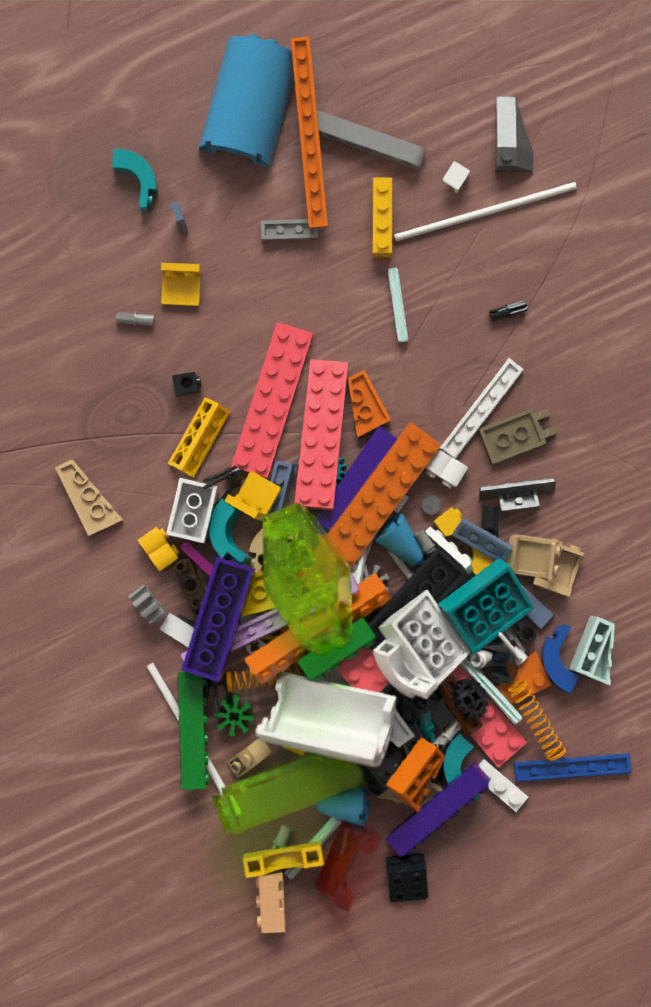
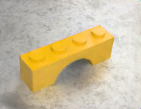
[372,178,392,258]
[433,507,496,575]
[243,841,324,878]

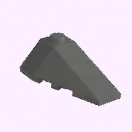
[495,97,533,172]

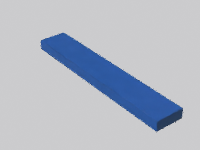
[513,753,631,782]

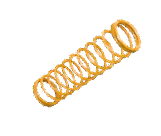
[226,664,304,692]
[508,680,566,761]

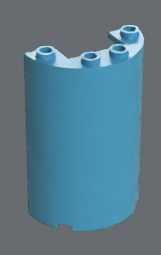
[198,34,295,168]

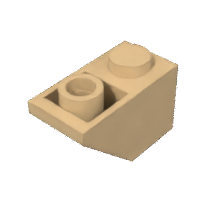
[226,738,272,778]

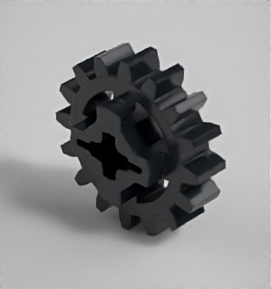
[450,678,489,721]

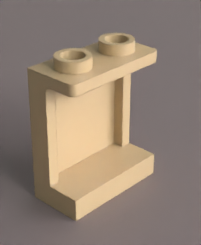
[507,534,562,581]
[531,538,585,597]

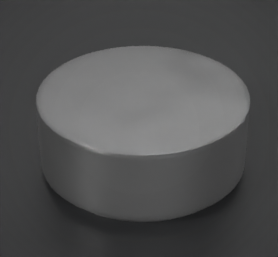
[422,496,441,515]

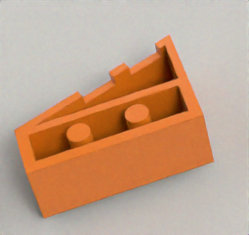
[386,738,446,812]

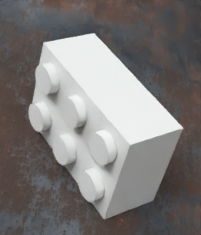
[166,478,219,544]

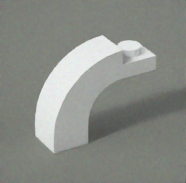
[373,639,438,699]

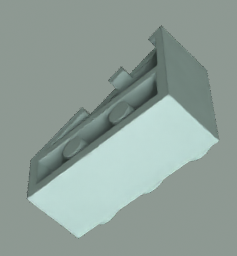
[569,615,615,685]

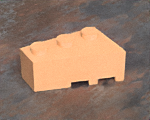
[256,870,286,933]

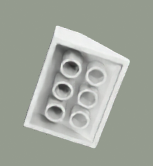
[379,590,471,685]

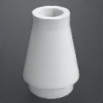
[470,650,496,668]

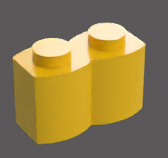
[138,527,180,572]

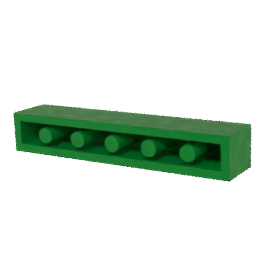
[177,671,209,790]

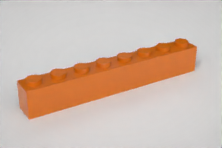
[244,573,392,684]

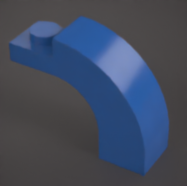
[541,624,579,693]

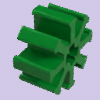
[215,694,254,736]

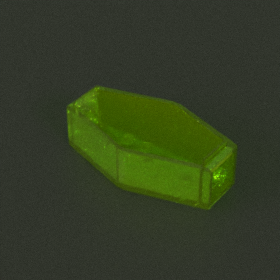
[263,502,352,655]
[212,753,363,835]

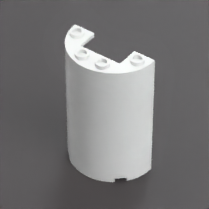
[256,672,396,767]

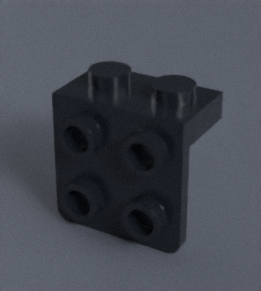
[387,687,443,725]
[355,740,405,797]
[385,853,428,903]

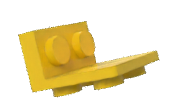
[161,262,201,306]
[225,471,282,522]

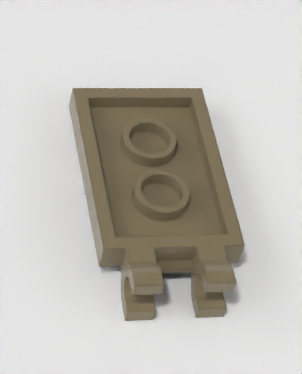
[479,408,557,465]

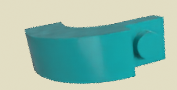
[112,149,158,212]
[209,498,252,565]
[443,733,481,802]

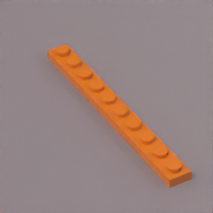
[291,36,328,229]

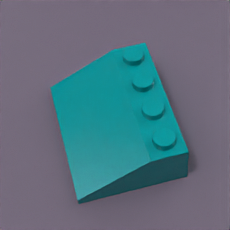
[438,558,534,654]

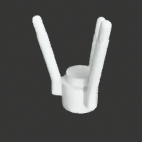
[498,627,528,666]

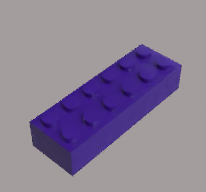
[181,557,256,682]

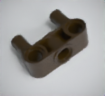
[171,556,206,615]

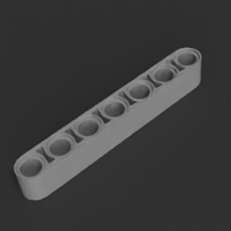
[297,110,426,169]

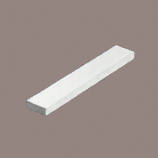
[439,358,524,459]

